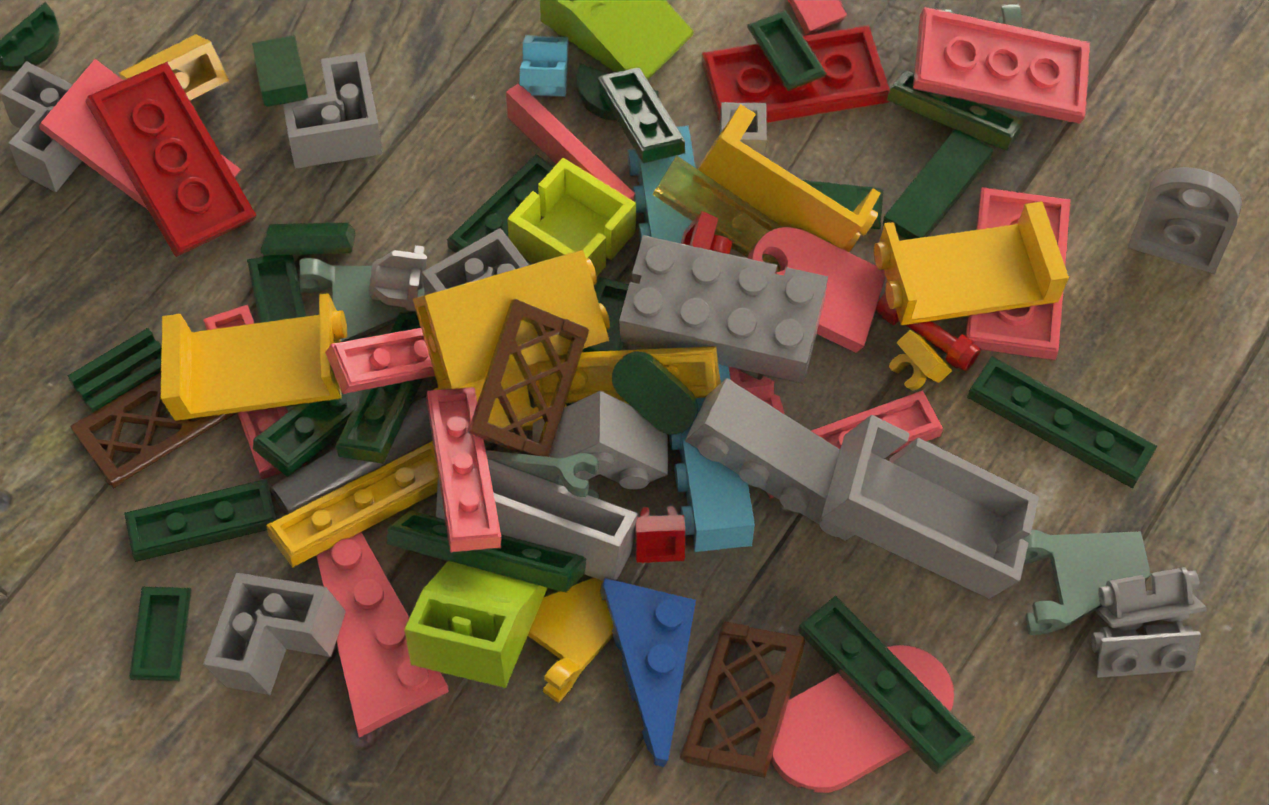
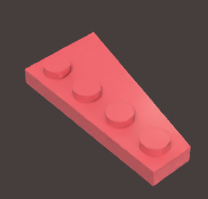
[316,532,448,738]

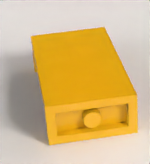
[693,104,881,252]
[874,202,1069,325]
[413,250,610,390]
[161,293,347,421]

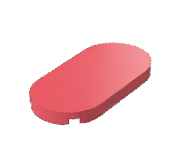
[771,645,954,793]

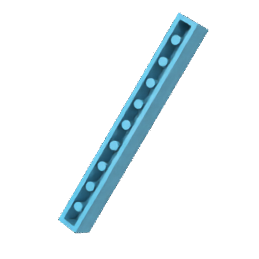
[628,126,755,552]

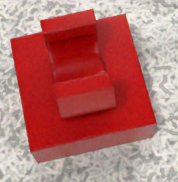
[681,211,733,254]
[635,506,685,563]

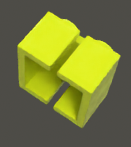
[507,158,636,276]

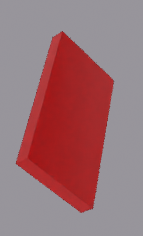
[702,25,890,125]
[85,62,257,257]

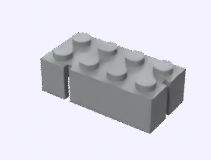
[619,235,828,384]
[821,415,1039,599]

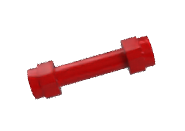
[875,292,981,372]

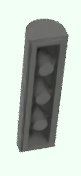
[270,395,433,515]

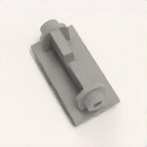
[1095,567,1207,630]
[1091,621,1201,678]

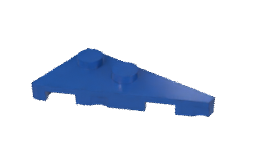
[600,578,696,767]

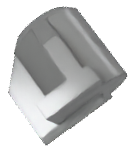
[369,245,427,311]

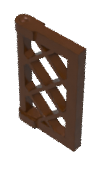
[468,299,589,457]
[70,372,236,489]
[680,622,806,778]

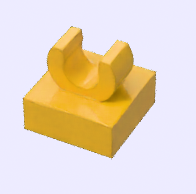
[889,330,953,391]

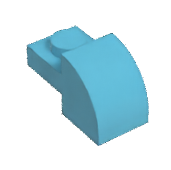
[519,36,569,96]

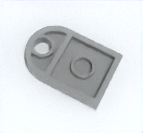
[1128,167,1242,274]

